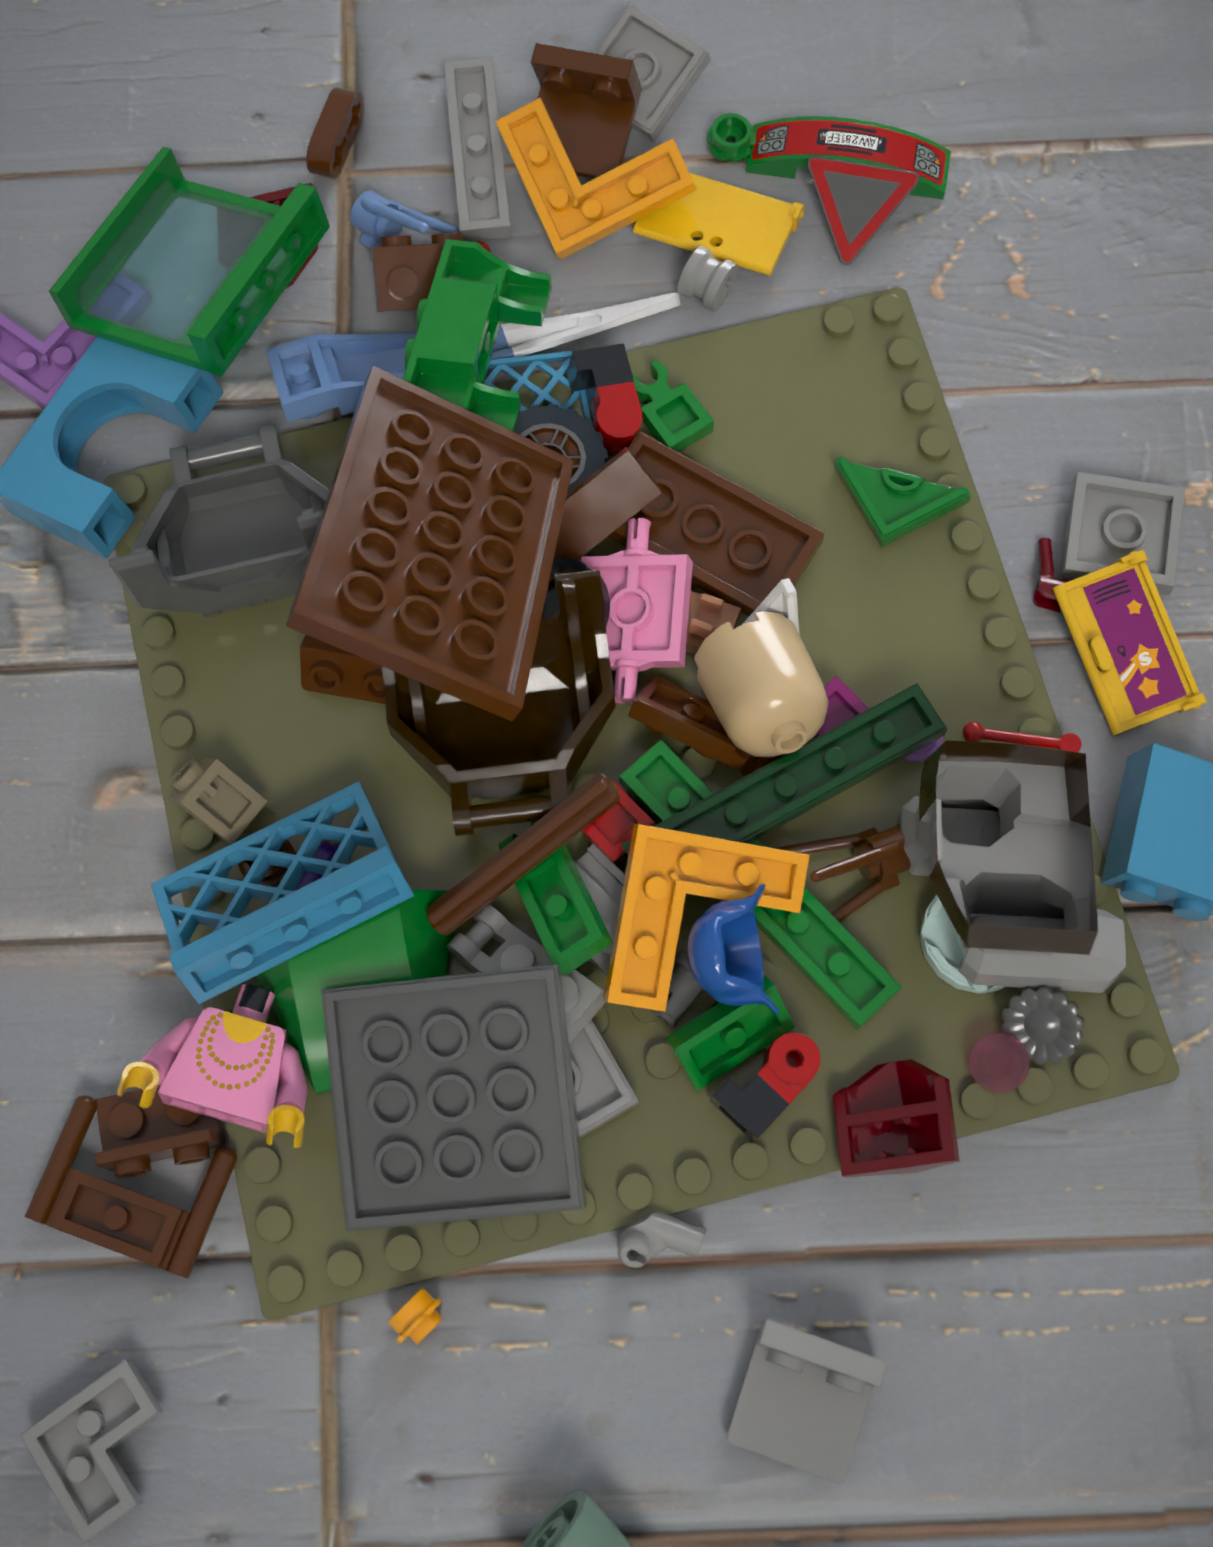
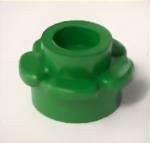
[706,113,756,162]

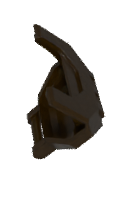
[382,570,616,836]

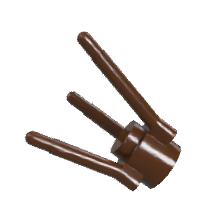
[775,827,911,922]

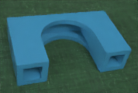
[0,337,224,560]

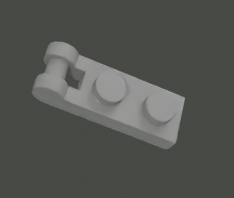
[446,904,606,1044]

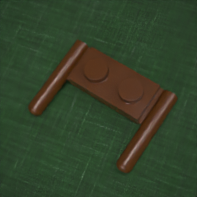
[24,1095,237,1279]

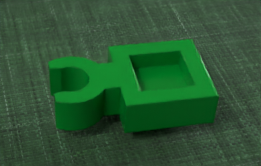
[632,360,714,452]

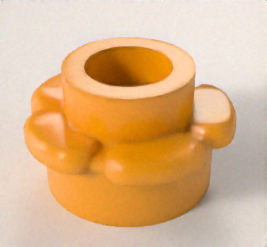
[387,1287,443,1345]

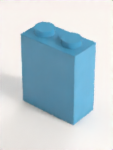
[1101,743,1213,921]

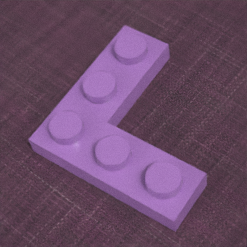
[0,276,154,410]

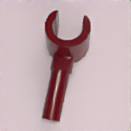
[1033,538,1068,612]

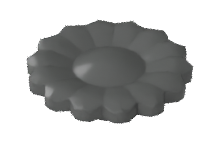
[1001,985,1084,1065]

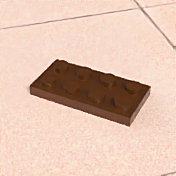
[607,431,825,616]

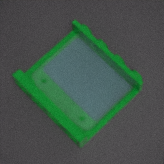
[49,146,330,376]

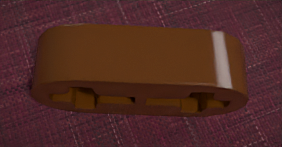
[306,87,363,179]

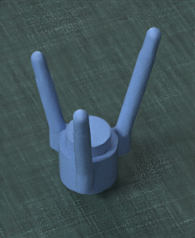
[350,190,459,249]

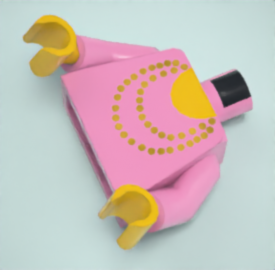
[116,984,309,1148]

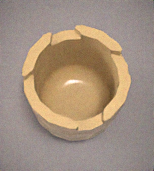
[694,611,829,758]

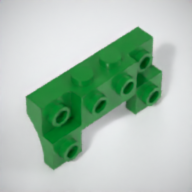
[403,239,552,432]

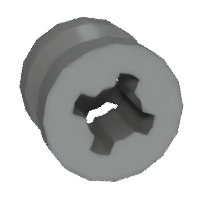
[677,245,739,312]

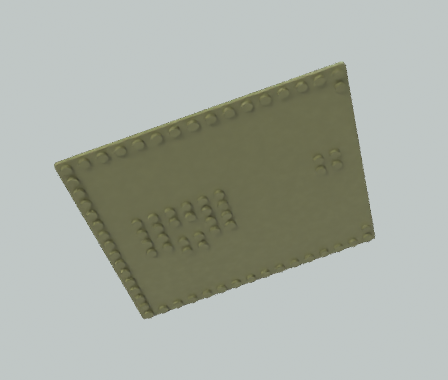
[103,287,1180,1320]

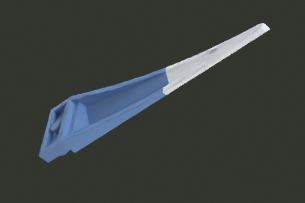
[266,293,681,422]

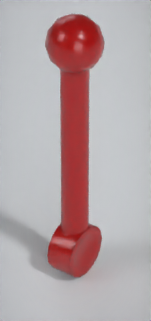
[962,722,1082,753]

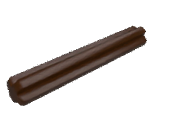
[426,773,620,936]

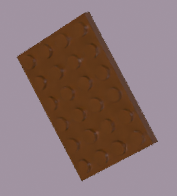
[286,366,574,722]

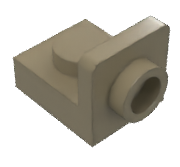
[168,756,268,845]

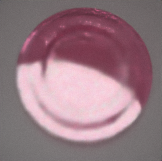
[969,1033,1030,1093]

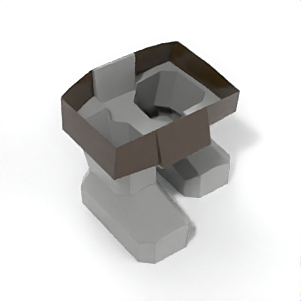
[897,740,1126,993]

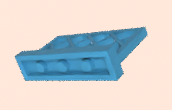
[151,781,414,1004]

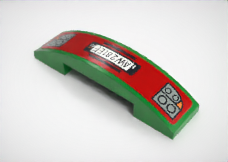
[746,116,951,200]

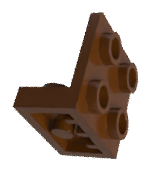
[531,43,642,179]

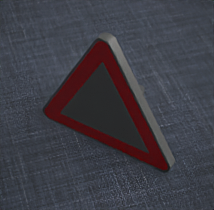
[808,156,919,265]

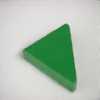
[834,457,971,547]

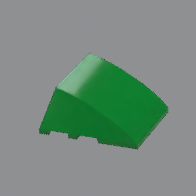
[255,889,453,1095]

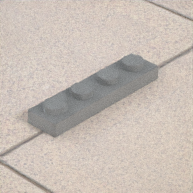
[443,56,512,242]

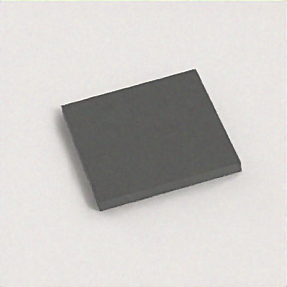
[321,964,587,1231]

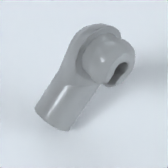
[617,1212,707,1268]

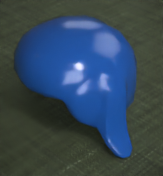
[687,883,780,1015]

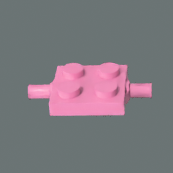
[581,518,693,704]

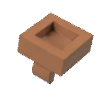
[686,591,741,654]

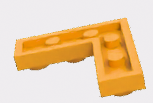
[495,98,697,260]
[603,824,810,1012]

